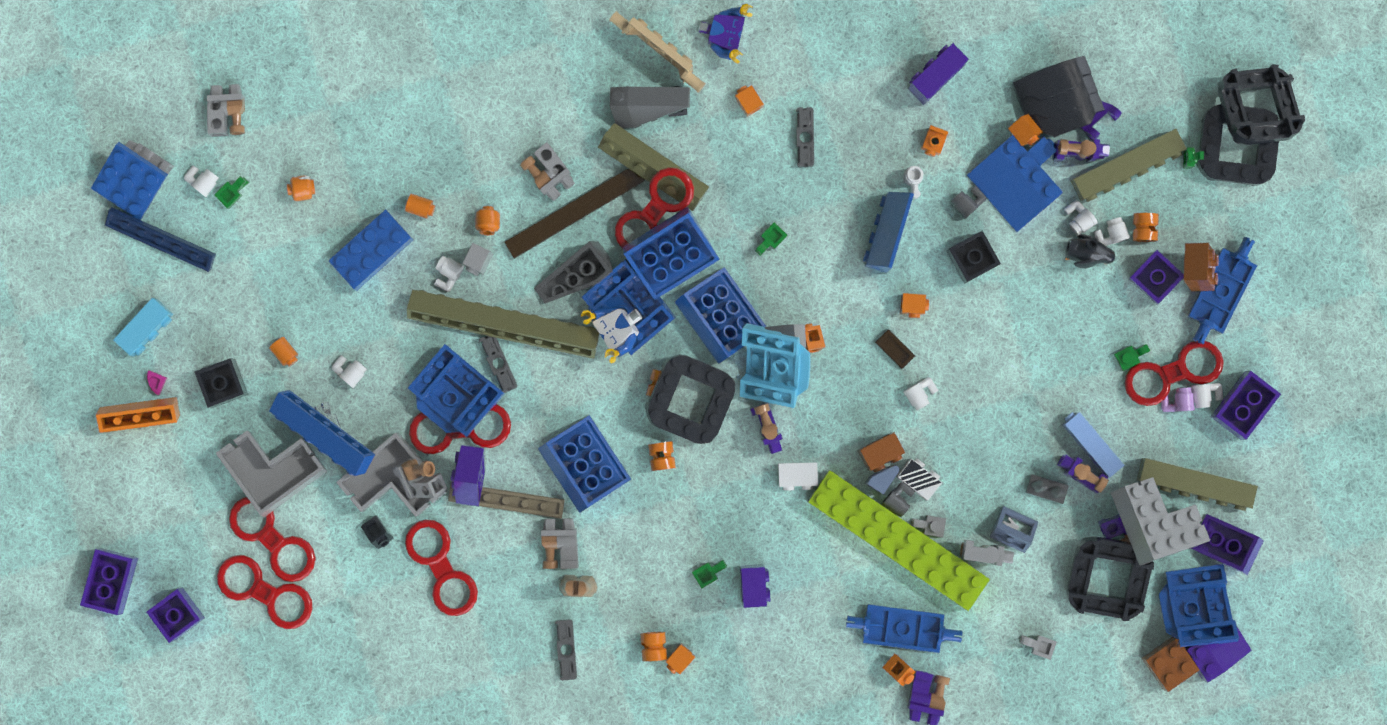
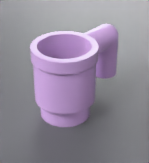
[1161,388,1195,412]

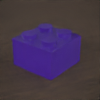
[1129,250,1184,305]
[146,587,205,643]

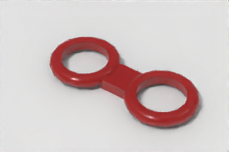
[615,167,694,249]
[1124,341,1224,406]
[409,404,511,455]
[229,497,316,582]
[405,519,478,616]
[217,555,313,629]

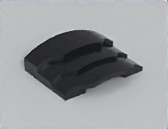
[1012,55,1105,138]

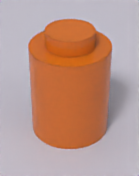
[405,193,436,219]
[269,336,299,367]

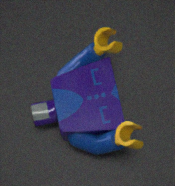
[699,4,753,64]

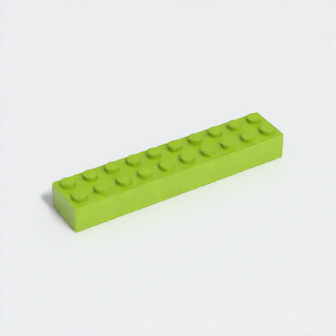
[807,470,990,611]

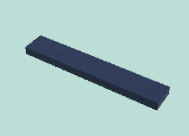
[104,207,216,272]

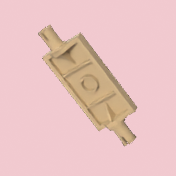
[609,11,706,93]

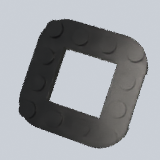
[1218,64,1305,145]
[1197,104,1279,186]
[645,354,735,444]
[1067,536,1154,621]

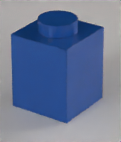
[1028,137,1057,166]

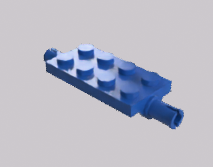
[1187,237,1258,344]
[846,604,963,653]

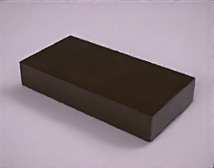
[875,329,915,370]

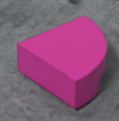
[147,370,167,395]

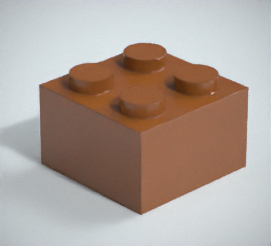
[1184,243,1219,291]
[857,432,905,472]
[1141,636,1199,692]

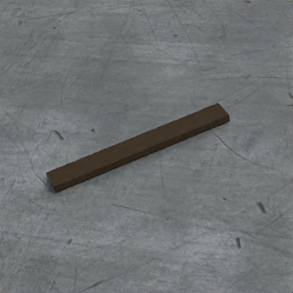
[504,168,645,259]

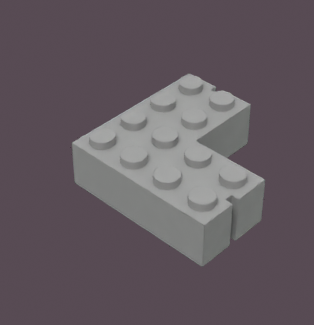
[216,430,327,517]
[336,432,448,517]
[1111,477,1210,566]

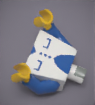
[581,308,642,363]

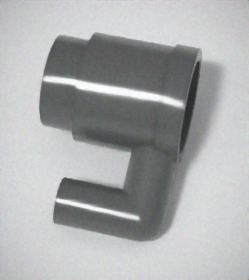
[951,186,986,219]
[882,482,916,517]

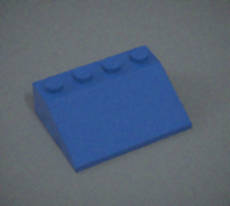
[967,135,1063,232]
[863,192,914,273]
[623,207,720,300]
[675,267,767,364]
[538,415,631,513]

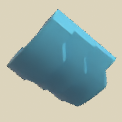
[740,323,810,408]

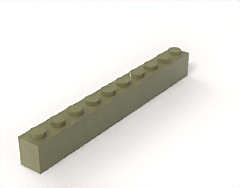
[407,289,600,359]

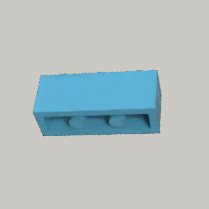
[113,298,173,356]

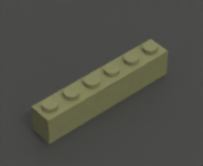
[598,123,709,211]
[1071,129,1187,202]
[1137,458,1258,511]

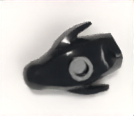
[1065,234,1115,269]

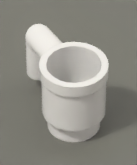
[184,165,219,197]
[903,166,923,199]
[1064,200,1098,236]
[1094,217,1130,246]
[434,256,464,292]
[332,355,367,388]
[903,377,939,411]
[1191,383,1223,408]

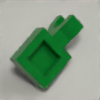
[1183,147,1204,169]
[214,176,249,209]
[755,222,788,256]
[1114,344,1151,371]
[692,560,727,589]

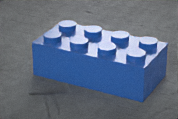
[329,209,414,291]

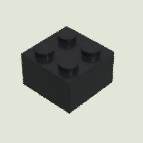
[946,230,1001,284]
[194,358,248,408]

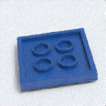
[91,142,168,220]

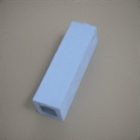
[1062,412,1125,478]

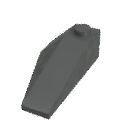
[610,87,690,129]
[534,241,613,304]

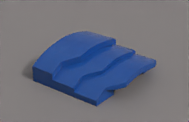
[582,259,676,355]
[408,344,505,437]
[1159,564,1239,647]

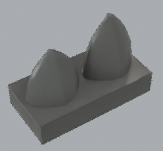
[1026,474,1069,504]

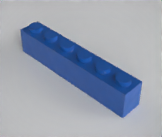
[269,390,375,476]

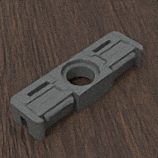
[796,107,814,167]
[479,336,518,393]
[555,619,577,681]

